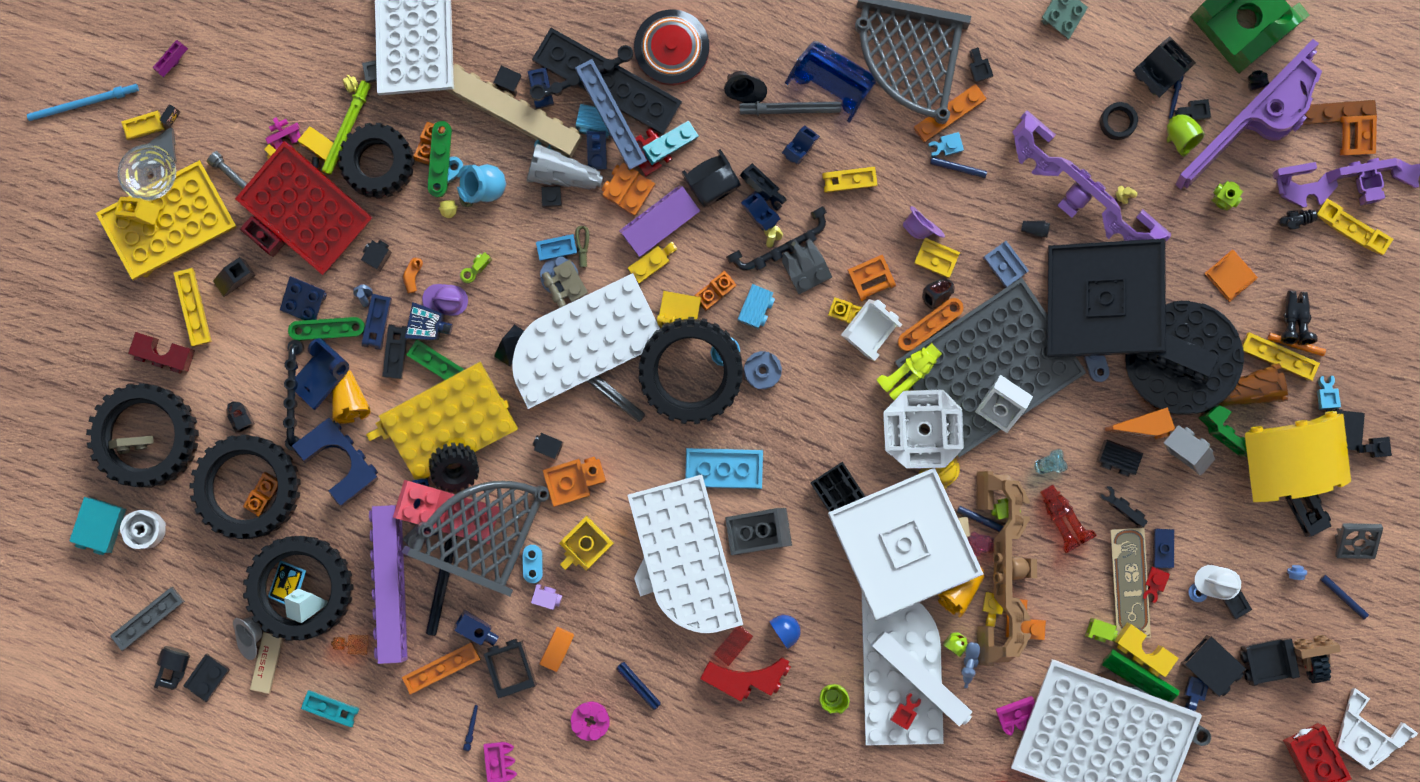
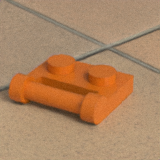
[1340,115,1377,155]
[847,254,896,302]

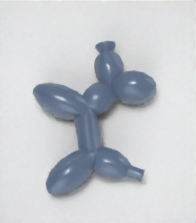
[961,642,980,688]

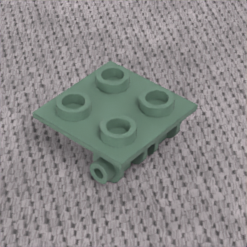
[1041,0,1088,39]

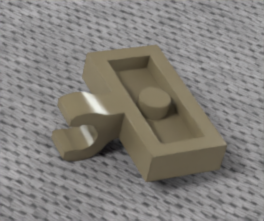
[108,436,154,454]

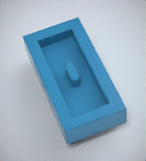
[536,234,577,261]

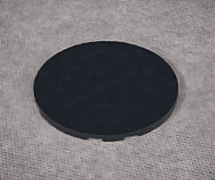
[1125,300,1244,415]

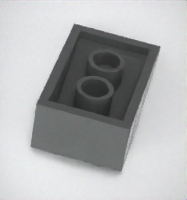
[725,508,792,555]

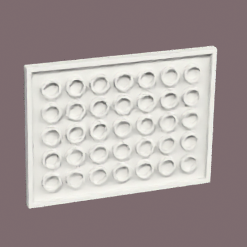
[1011,659,1202,782]

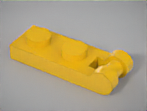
[822,167,877,193]

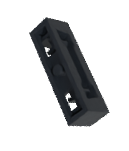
[1285,494,1332,537]

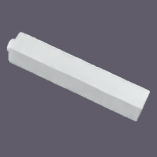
[871,631,972,727]

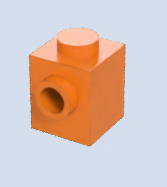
[581,457,607,487]

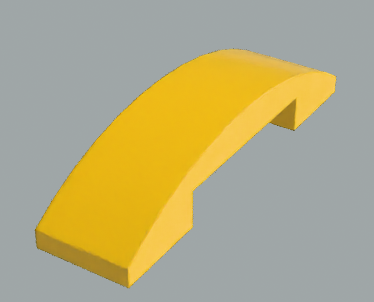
[1317,198,1393,256]

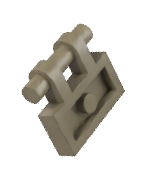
[541,260,589,308]

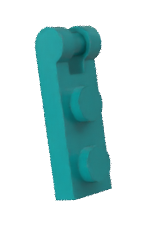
[301,690,360,727]

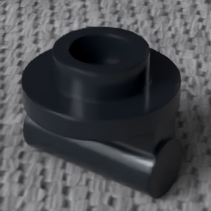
[1248,70,1269,91]

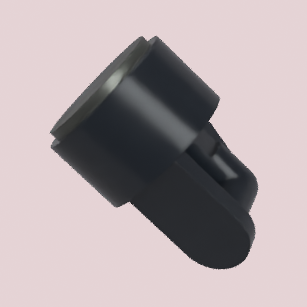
[154,646,190,690]

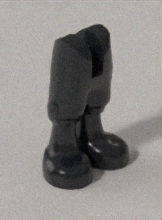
[1281,291,1318,345]

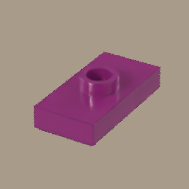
[153,40,188,78]

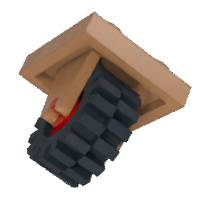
[1293,635,1341,684]

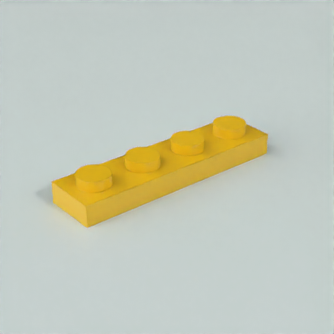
[173,268,212,347]
[1242,332,1320,381]

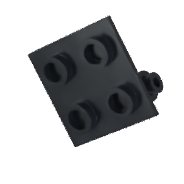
[1326,409,1365,451]

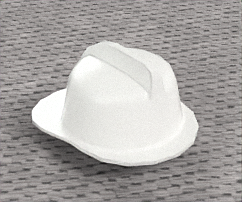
[1195,565,1241,600]

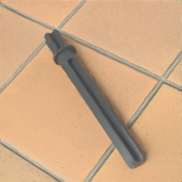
[739,101,842,116]
[587,376,645,422]

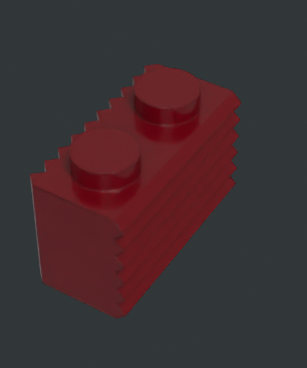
[240,216,285,257]

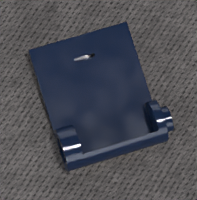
[295,338,349,410]

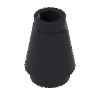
[1021,220,1050,239]

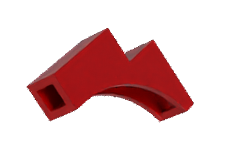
[700,657,791,701]

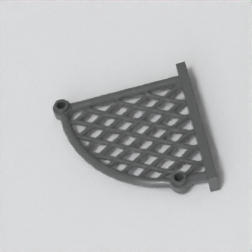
[855,0,971,124]
[402,481,549,597]

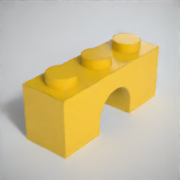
[1114,623,1179,677]

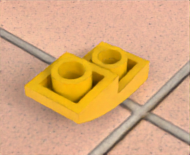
[298,126,333,162]
[828,297,862,324]

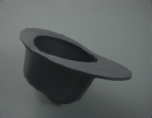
[724,71,767,103]

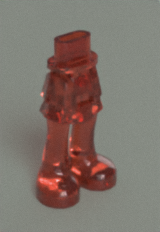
[1040,485,1097,554]

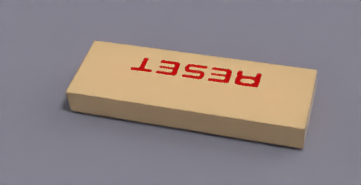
[250,632,283,694]

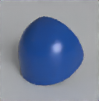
[769,615,801,649]

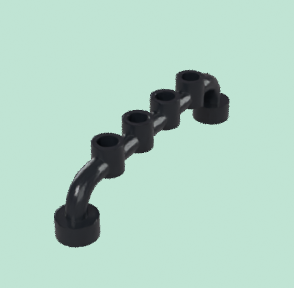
[530,45,633,101]
[726,206,827,271]
[283,340,304,451]

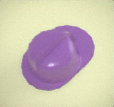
[903,206,945,239]
[422,284,468,316]

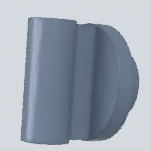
[353,285,373,307]

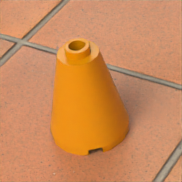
[332,371,371,424]
[934,567,985,618]

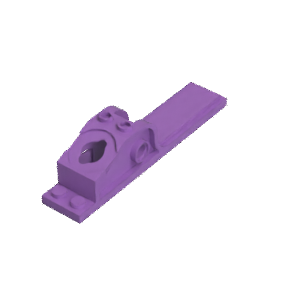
[1175,39,1322,189]

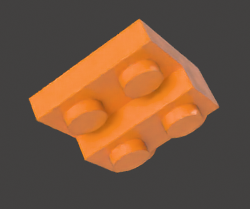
[602,162,655,217]

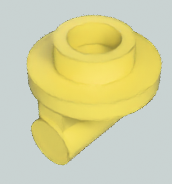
[1116,186,1137,205]
[764,226,783,248]

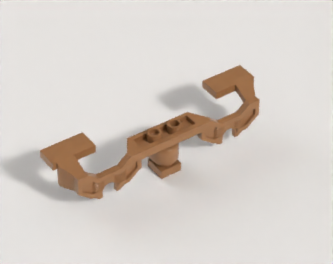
[977,471,1037,666]

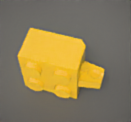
[559,516,614,571]

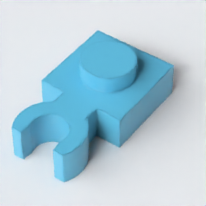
[928,132,964,157]
[1317,376,1341,410]

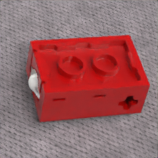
[1283,723,1352,782]

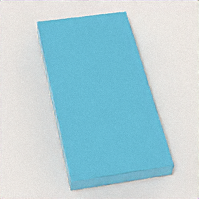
[685,448,763,489]

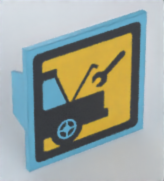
[268,561,306,604]

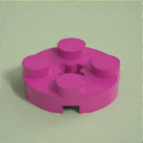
[571,701,610,741]

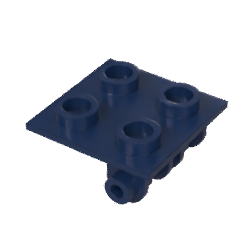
[280,276,327,320]

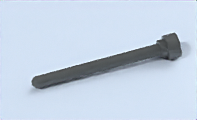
[207,151,247,190]

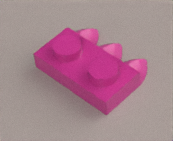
[995,696,1035,736]
[483,742,517,782]

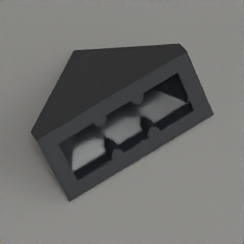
[494,324,524,367]

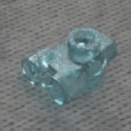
[1035,449,1068,474]

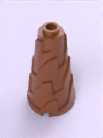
[1217,363,1288,406]

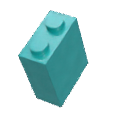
[69,497,126,555]

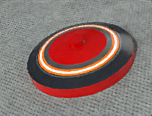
[634,9,710,85]

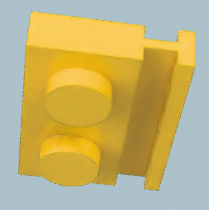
[914,238,960,279]

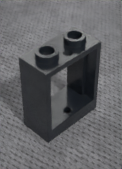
[484,639,537,699]

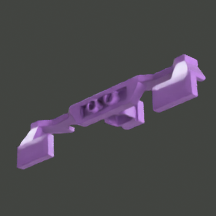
[1012,110,1171,241]
[1272,158,1420,208]

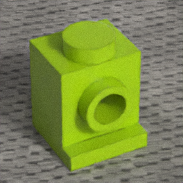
[991,498,1021,520]
[1085,618,1118,643]

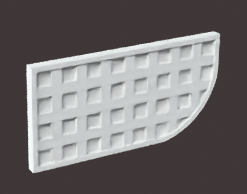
[627,475,743,633]

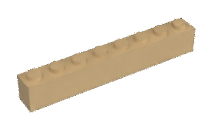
[445,64,582,158]

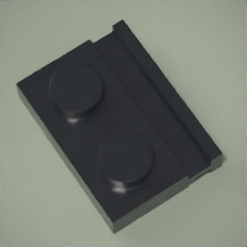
[183,653,230,702]

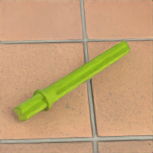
[322,80,371,175]

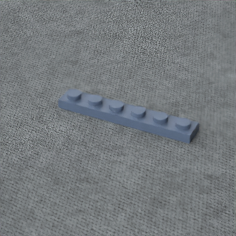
[575,59,647,170]

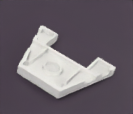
[1335,688,1418,770]

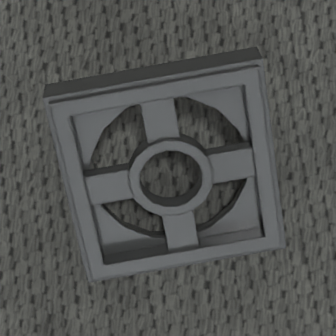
[1335,523,1383,559]

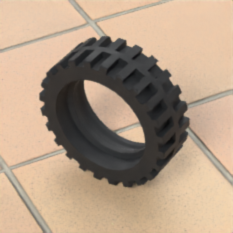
[638,317,743,424]
[86,383,199,488]
[189,435,301,539]
[243,536,354,641]

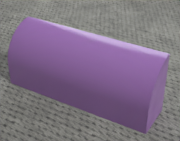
[619,185,700,257]

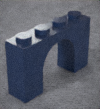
[292,418,378,508]

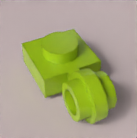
[460,252,492,284]

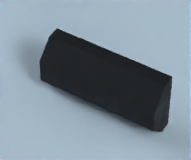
[810,462,866,512]

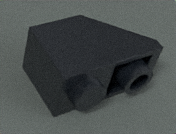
[213,257,256,297]

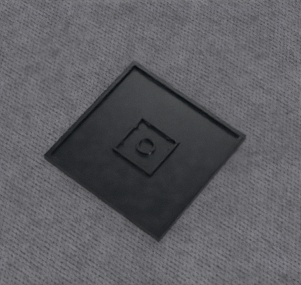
[1047,238,1166,358]

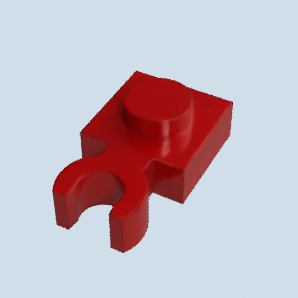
[1143,567,1170,603]
[890,693,921,730]

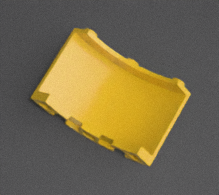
[1245,411,1351,502]

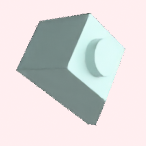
[284,589,328,623]

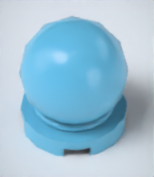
[457,164,506,203]

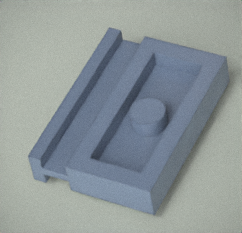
[983,241,1029,288]

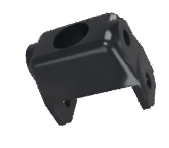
[682,149,741,208]

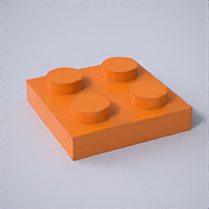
[542,459,591,507]

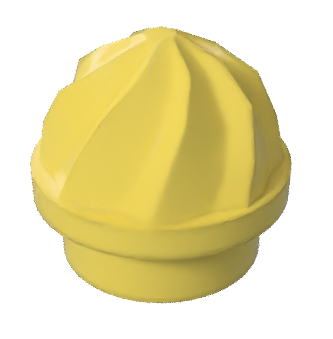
[438,200,458,218]

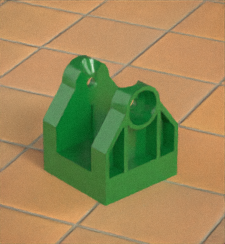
[1190,0,1310,74]

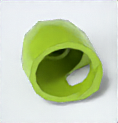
[1167,115,1205,157]

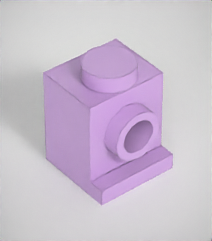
[531,584,562,610]

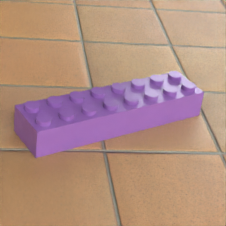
[369,505,408,664]

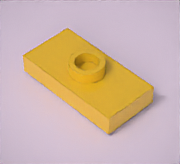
[121,111,165,141]

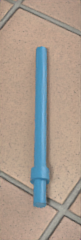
[27,84,139,121]

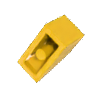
[114,197,160,225]

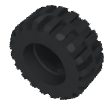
[338,122,415,199]

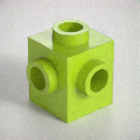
[1211,181,1243,211]

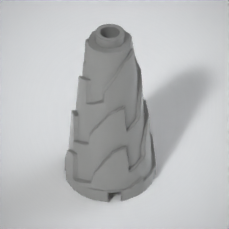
[526,144,603,189]

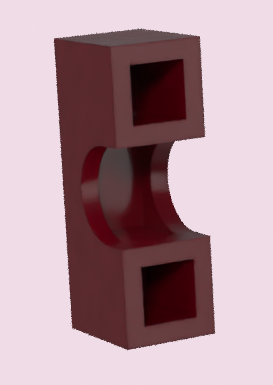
[128,332,195,374]

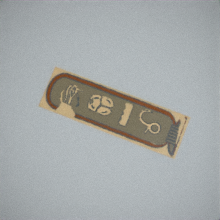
[1111,528,1151,638]

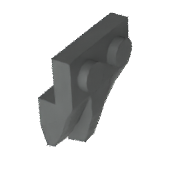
[782,238,832,294]

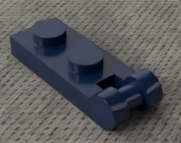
[362,294,392,350]

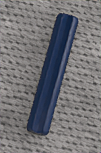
[616,662,661,710]

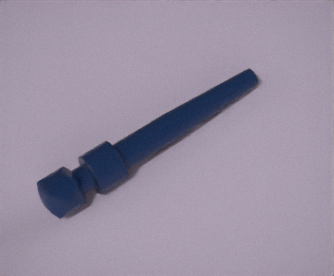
[1169,76,1184,119]
[463,705,478,751]

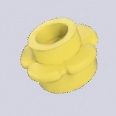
[342,75,359,93]

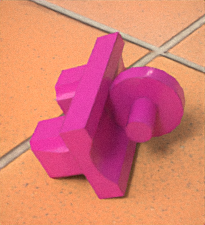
[265,117,301,150]

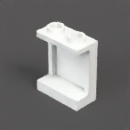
[841,299,902,361]

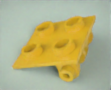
[657,291,701,329]

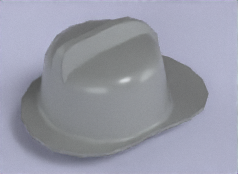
[233,616,263,660]

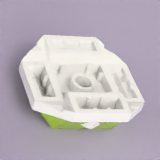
[884,390,964,468]

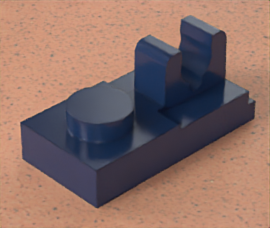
[587,131,607,169]

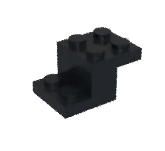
[1133,36,1196,98]

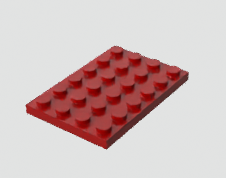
[235,141,373,275]

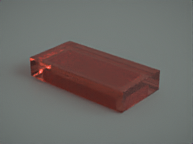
[714,625,753,666]

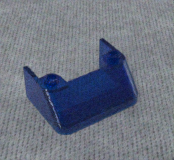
[785,41,877,123]

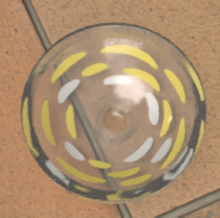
[118,144,176,201]

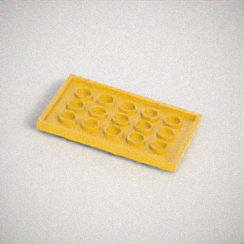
[96,160,237,281]
[379,361,518,480]

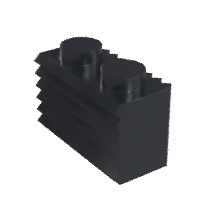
[1096,440,1143,477]

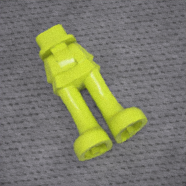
[877,343,942,401]

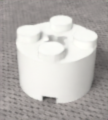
[120,510,166,549]

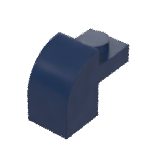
[782,125,820,165]
[741,191,781,231]

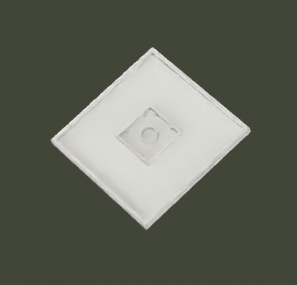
[828,468,983,621]

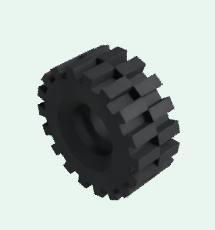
[429,443,479,493]

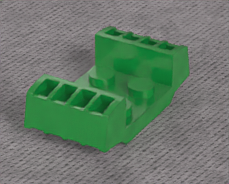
[1199,405,1247,457]

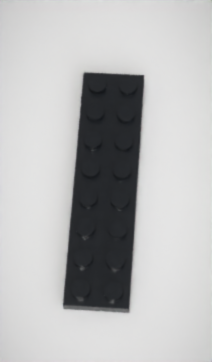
[532,27,682,135]

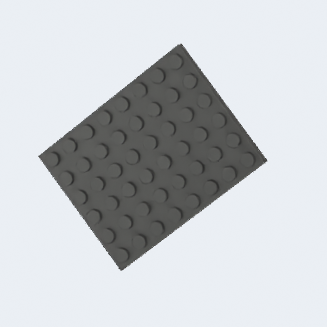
[894,278,1086,458]

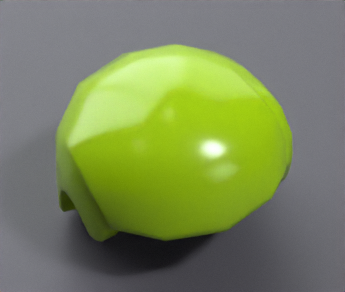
[819,684,850,714]

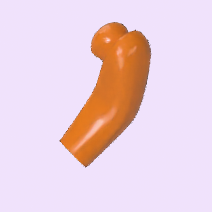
[403,257,423,294]

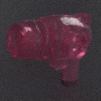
[967,532,994,556]

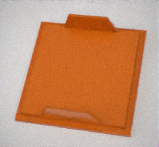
[1204,249,1258,302]

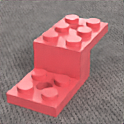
[393,480,499,544]

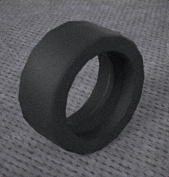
[1100,102,1138,140]

